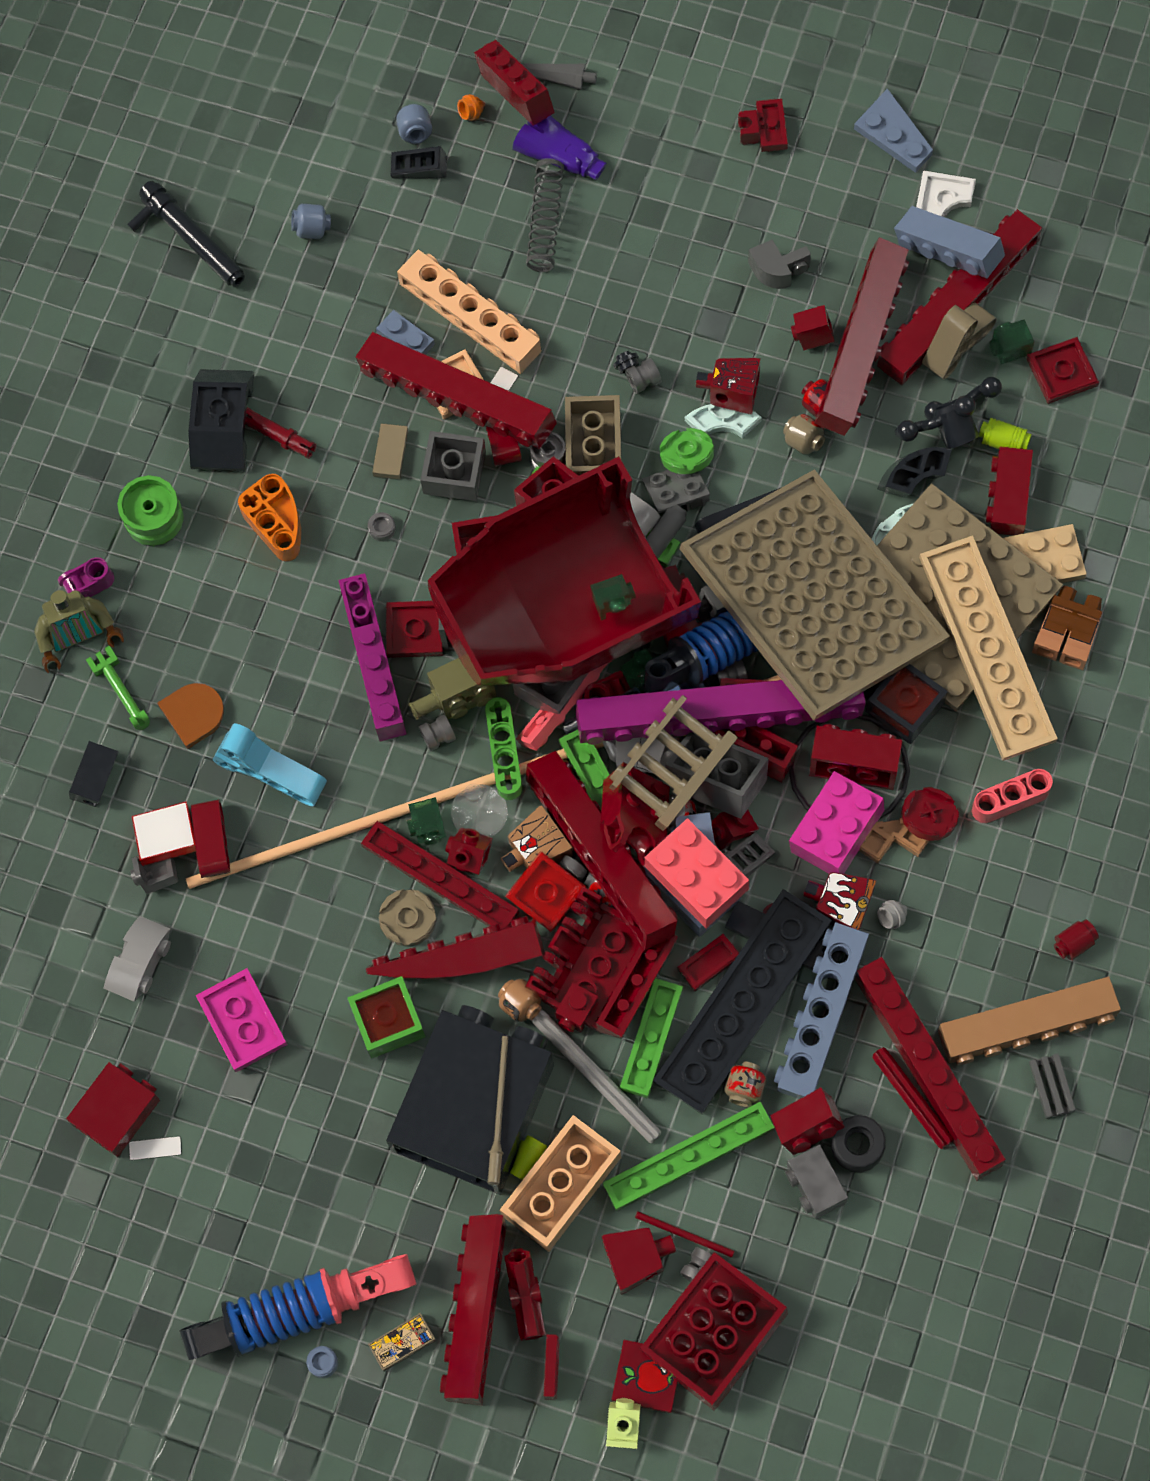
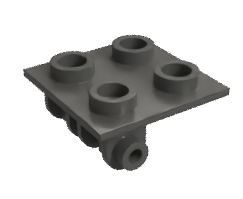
[642,470,710,517]

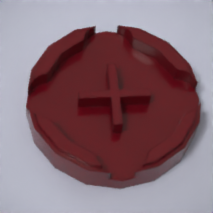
[901,787,959,841]

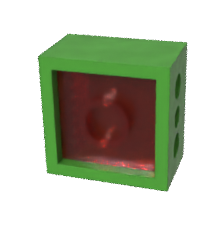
[348,976,426,1059]

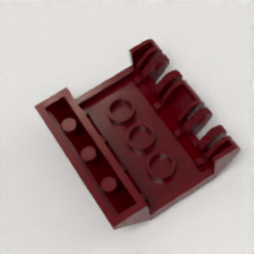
[525,887,678,1038]

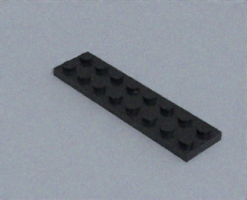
[653,889,832,1115]

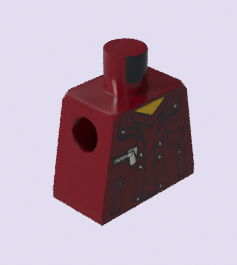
[696,358,760,414]

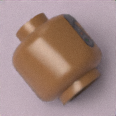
[498,979,541,1022]

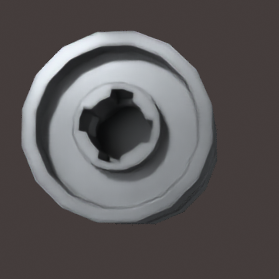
[530,432,566,470]

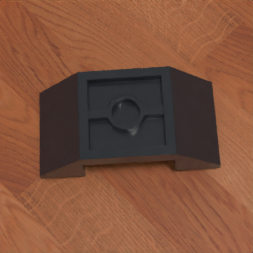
[188,369,254,471]

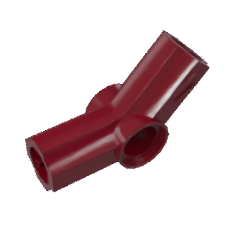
[504,1248,546,1341]

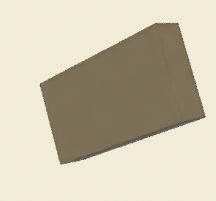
[372,424,408,479]

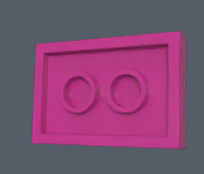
[196,968,288,1072]

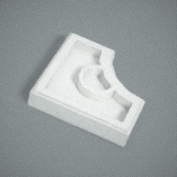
[916,171,976,217]

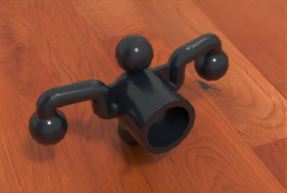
[895,377,1002,449]

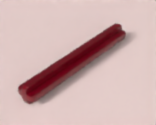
[872,1047,953,1149]

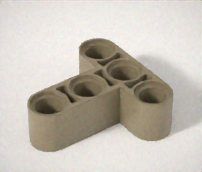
[922,302,997,380]

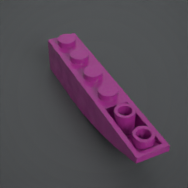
[338,573,407,741]

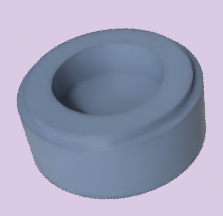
[306,1346,338,1378]

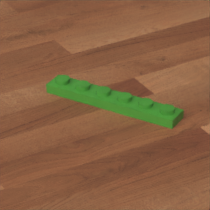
[603,1102,774,1211]

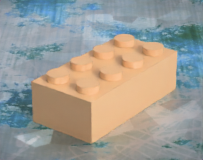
[500,1115,621,1252]

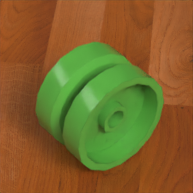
[117,475,184,546]

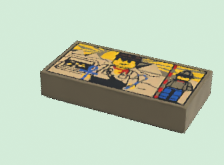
[368,1313,436,1372]

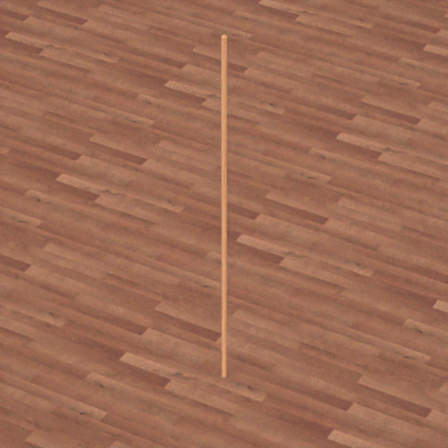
[186,675,782,889]

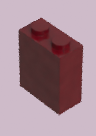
[66,1062,160,1158]

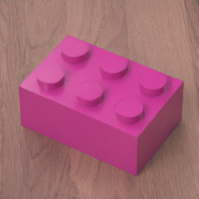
[789,771,885,874]

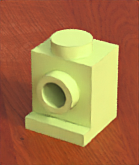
[606,1398,641,1449]

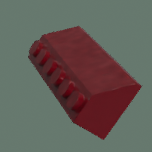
[440,1214,507,1406]

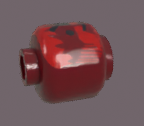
[801,379,828,417]

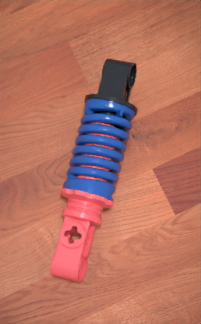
[644,611,758,693]
[179,1254,417,1360]

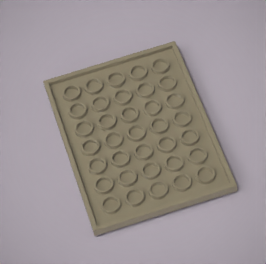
[680,469,950,720]

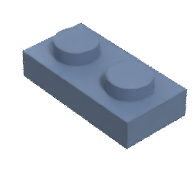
[376,310,435,354]

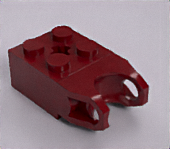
[601,762,670,868]

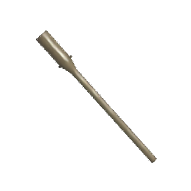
[488,1036,508,1185]

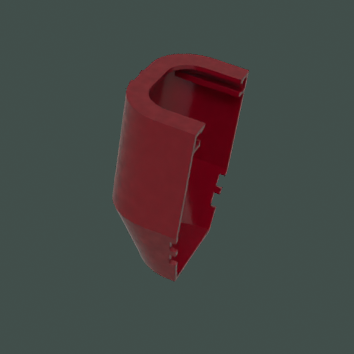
[428,457,701,685]

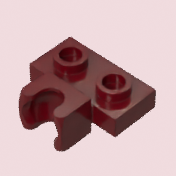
[738,98,788,152]

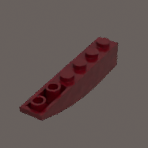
[366,916,545,978]

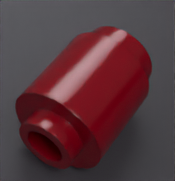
[1054,919,1099,960]

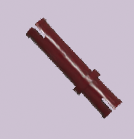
[245,407,317,459]

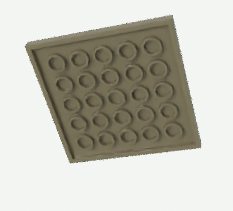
[877,483,1063,711]

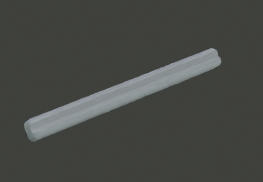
[532,1010,661,1143]

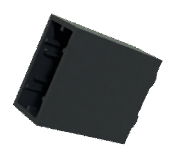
[386,1005,554,1195]

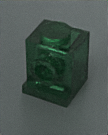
[590,574,636,620]

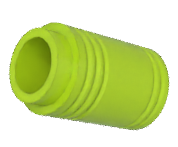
[979,418,1032,449]

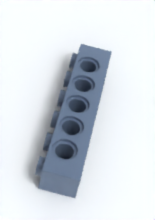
[774,922,869,1099]

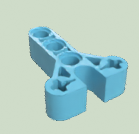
[213,723,327,807]

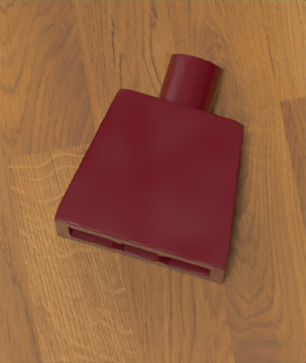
[601,1228,676,1295]

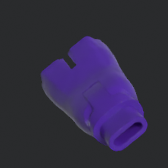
[512,116,607,180]

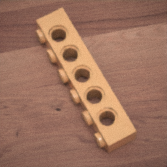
[397,250,541,374]

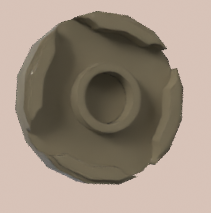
[379,889,436,947]

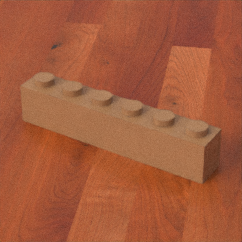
[938,977,1121,1065]

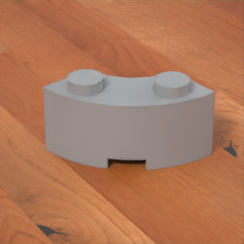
[104,916,171,1002]

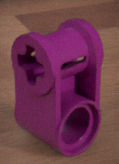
[58,557,115,597]

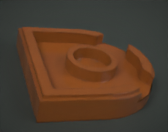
[157,683,224,749]

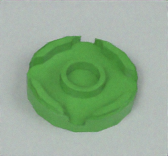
[660,428,714,474]

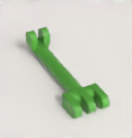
[86,646,150,730]

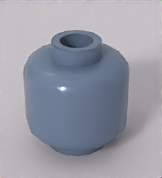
[396,104,432,144]
[291,204,331,239]

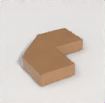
[859,818,930,864]

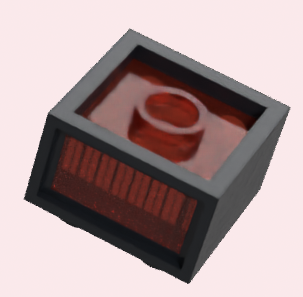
[865,664,948,745]

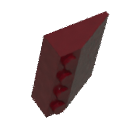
[640,1252,788,1411]

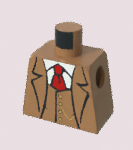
[501,805,573,872]

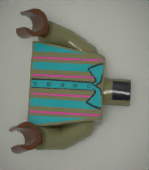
[34,590,124,673]

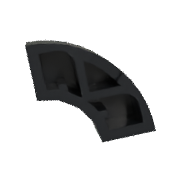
[877,447,952,497]

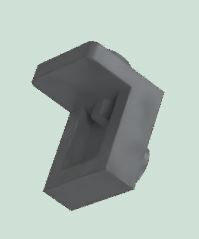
[130,856,178,894]

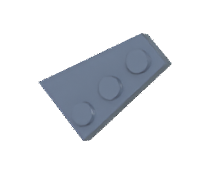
[854,89,933,173]

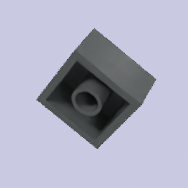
[420,431,486,501]

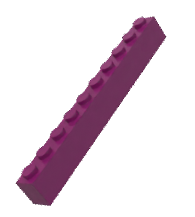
[576,680,866,745]

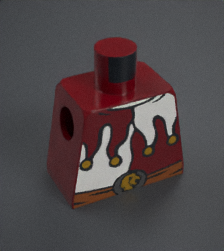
[803,872,876,930]

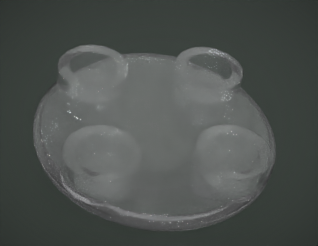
[451,783,508,837]

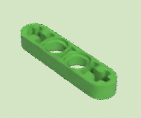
[485,697,522,800]

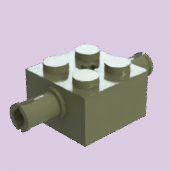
[409,658,496,720]

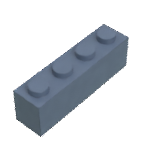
[894,206,1005,278]

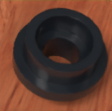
[613,351,639,374]

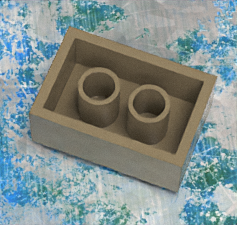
[565,395,622,476]

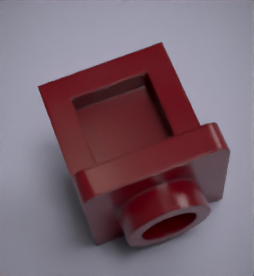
[711,809,759,850]
[555,983,598,1033]

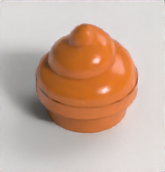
[457,94,485,121]

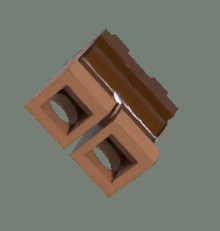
[1032,585,1103,670]

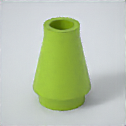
[510,1135,548,1180]

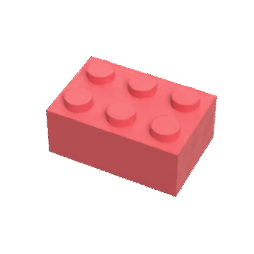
[645,818,749,929]

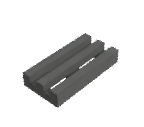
[1029,1054,1076,1119]

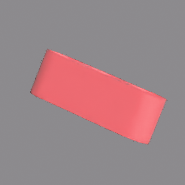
[972,769,1053,823]

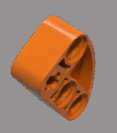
[238,474,301,562]

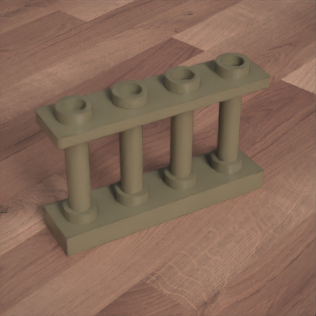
[609,695,738,831]

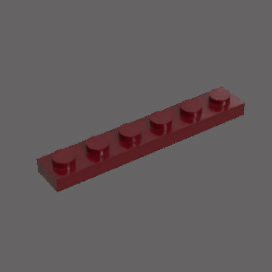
[361,821,519,928]

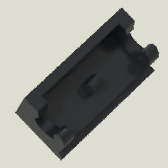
[69,741,118,807]

